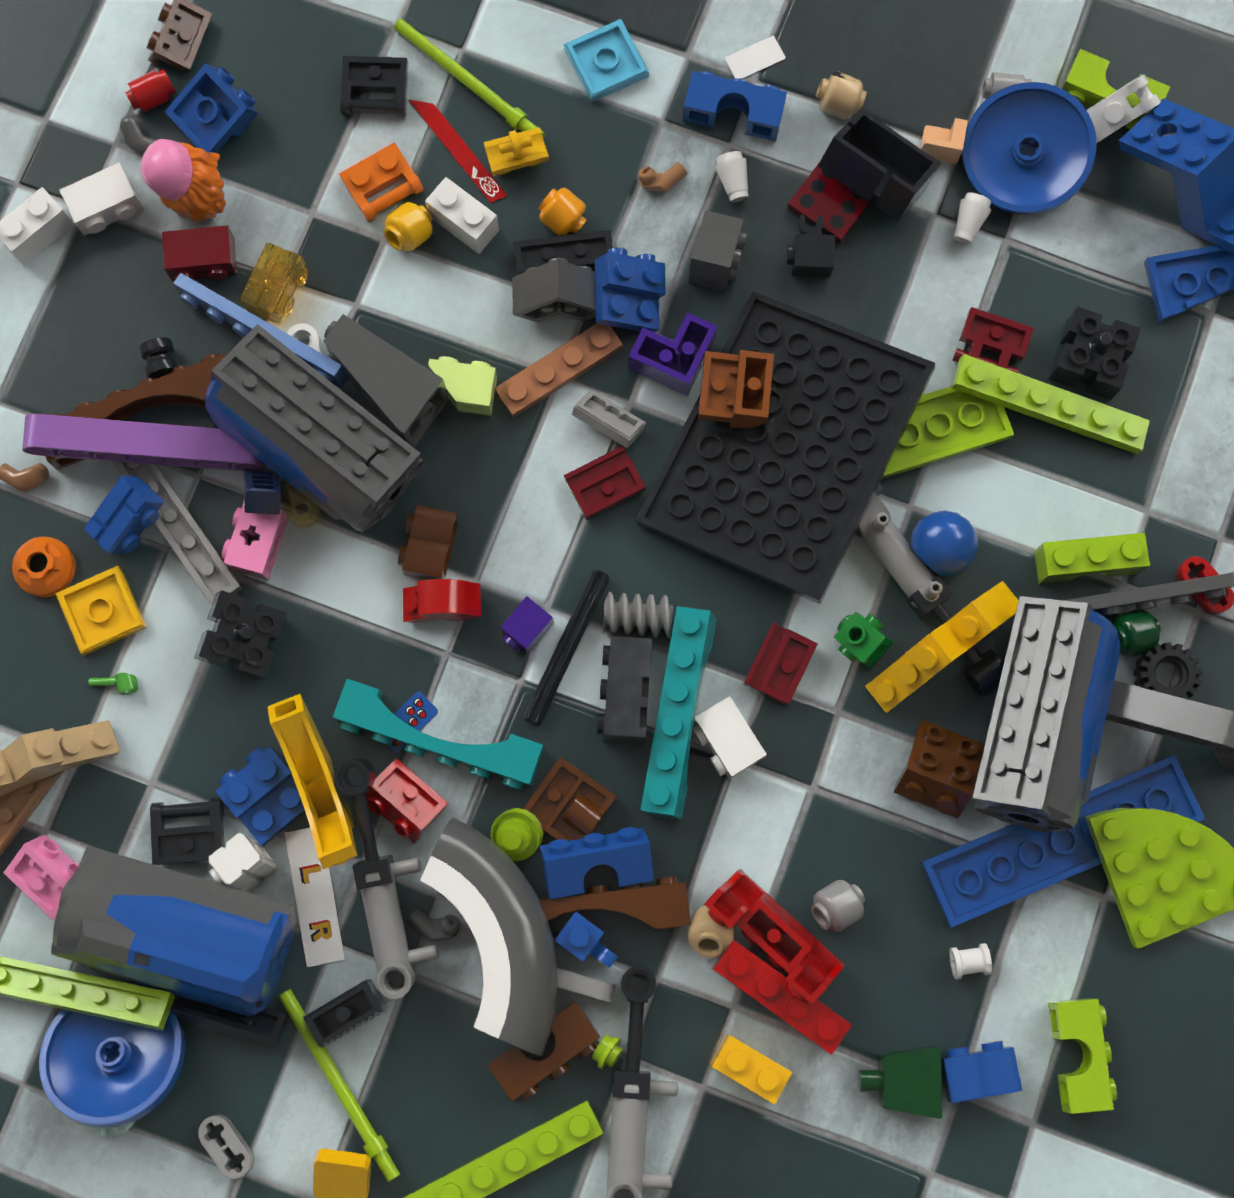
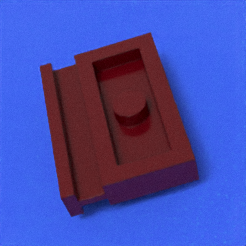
[564,446,646,520]
[743,622,818,706]

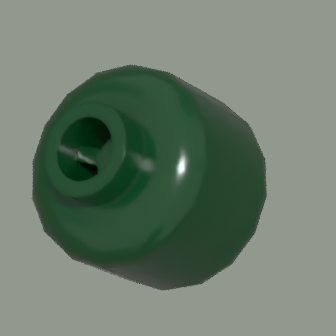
[1110,609,1161,657]

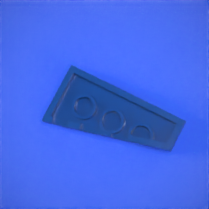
[1144,245,1234,323]

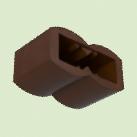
[398,505,459,580]

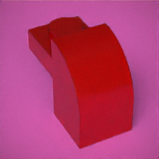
[403,579,481,623]

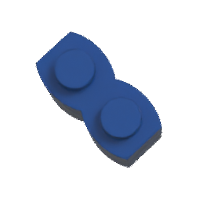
[941,1041,1023,1103]

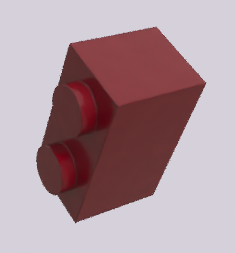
[162,225,237,281]

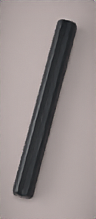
[524,569,609,726]

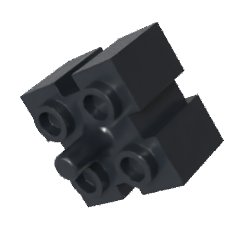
[1048,306,1141,400]
[194,590,287,680]

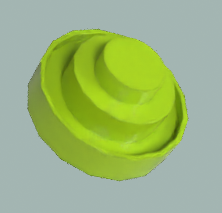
[490,808,543,861]

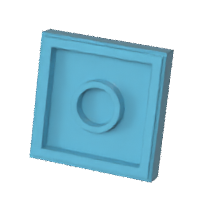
[564,19,649,103]

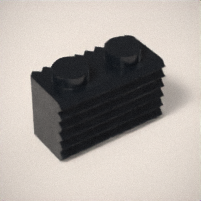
[303,979,387,1047]

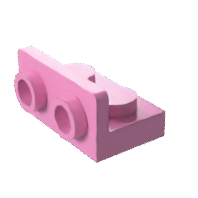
[4,835,79,920]

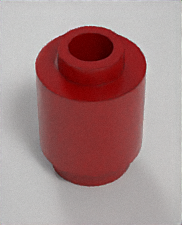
[125,69,176,113]

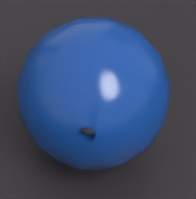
[910,510,979,578]

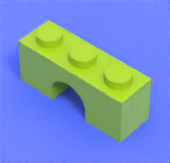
[1061,49,1170,129]
[1034,532,1150,584]
[1048,998,1117,1114]

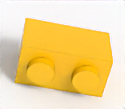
[710,1033,792,1105]

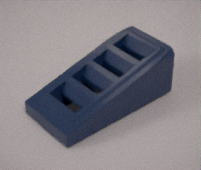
[244,468,281,515]

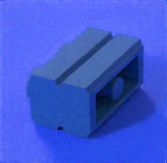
[84,476,164,554]

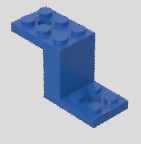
[1119,98,1234,253]

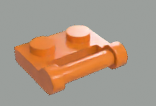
[339,142,424,223]

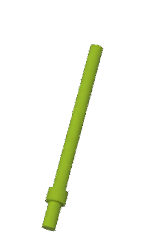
[394,18,545,139]
[278,989,400,1182]

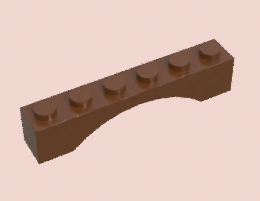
[45,353,226,470]
[537,877,691,930]

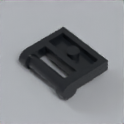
[340,56,409,117]
[150,797,225,866]

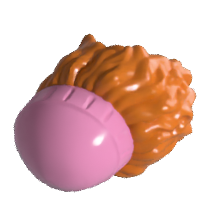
[140,139,226,223]

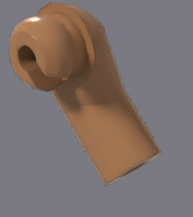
[638,162,687,192]
[0,463,49,492]

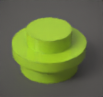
[592,1034,623,1070]

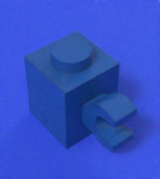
[555,912,618,968]

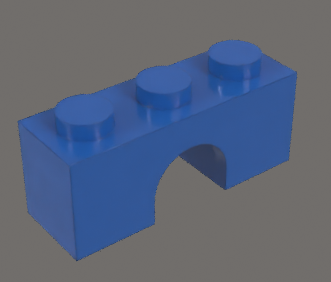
[683,71,787,141]
[540,827,654,899]

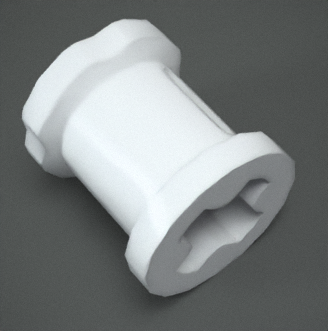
[949,943,992,979]

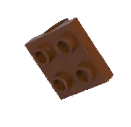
[523,757,617,841]

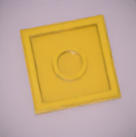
[55,565,147,656]

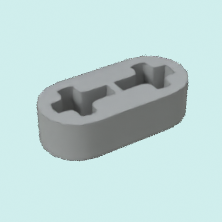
[557,968,616,1002]
[198,1114,254,1179]

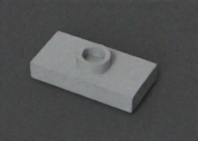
[572,389,646,448]

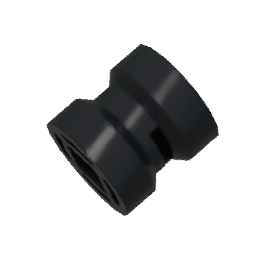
[139,337,179,379]

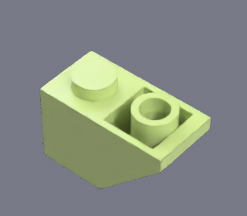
[428,356,497,416]

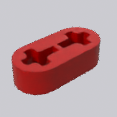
[1176,556,1234,615]

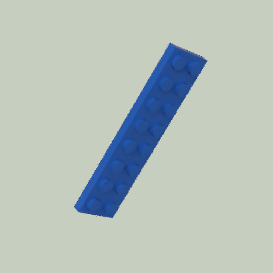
[920,755,1205,928]

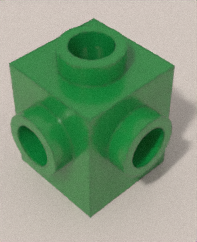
[834,611,894,668]

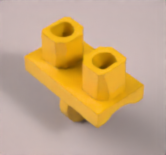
[483,127,549,176]

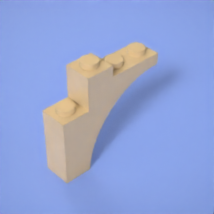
[0,720,120,797]

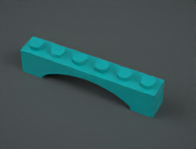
[640,606,717,820]
[332,679,544,790]

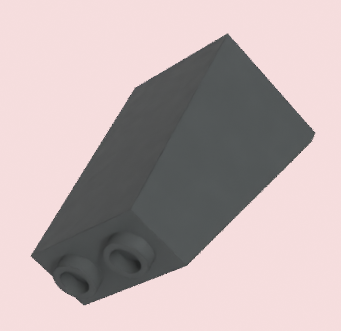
[323,314,449,448]

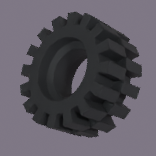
[1133,642,1203,700]

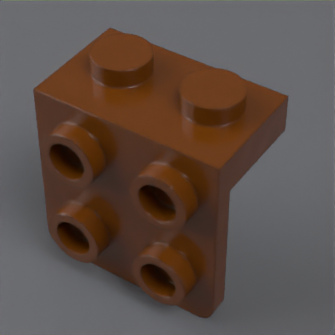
[894,721,984,819]

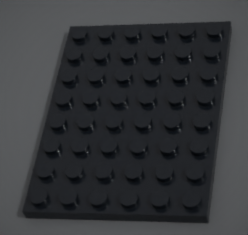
[636,291,935,604]

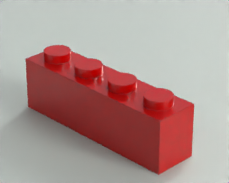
[712,940,852,1055]

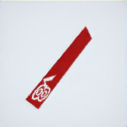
[408,99,507,203]

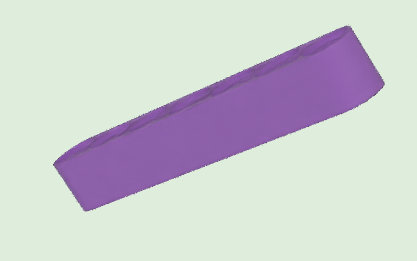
[22,414,263,471]

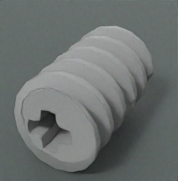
[603,592,673,639]

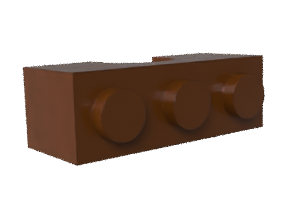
[487,1001,600,1102]

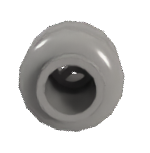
[811,880,865,932]

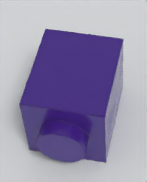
[500,596,554,654]

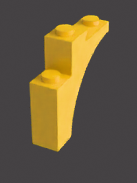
[865,581,1019,713]
[268,694,357,869]

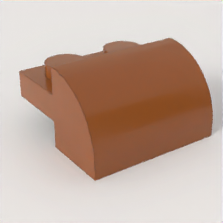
[698,350,774,428]

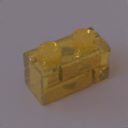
[239,242,308,324]

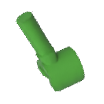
[88,672,139,695]

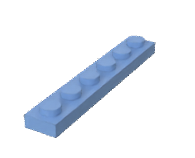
[173,273,349,389]

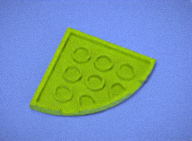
[1085,808,1234,949]

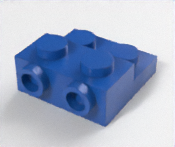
[165,63,259,153]
[595,248,666,333]
[215,746,305,846]

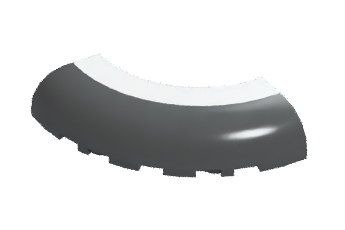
[420,817,558,1056]

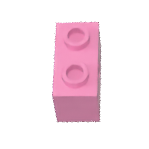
[222,502,289,581]

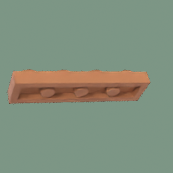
[495,324,623,418]

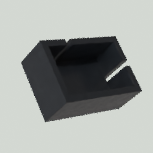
[818,108,942,222]

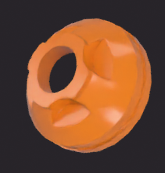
[12,536,76,598]

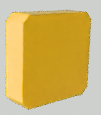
[313,1148,371,1198]

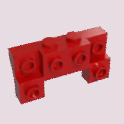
[704,869,845,1004]

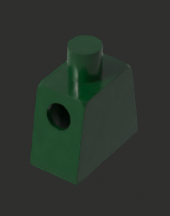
[858,1046,942,1118]

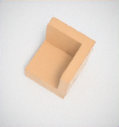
[920,118,968,164]

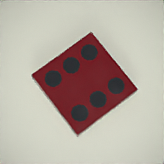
[787,162,873,244]

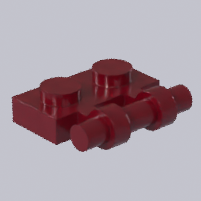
[952,307,1034,373]

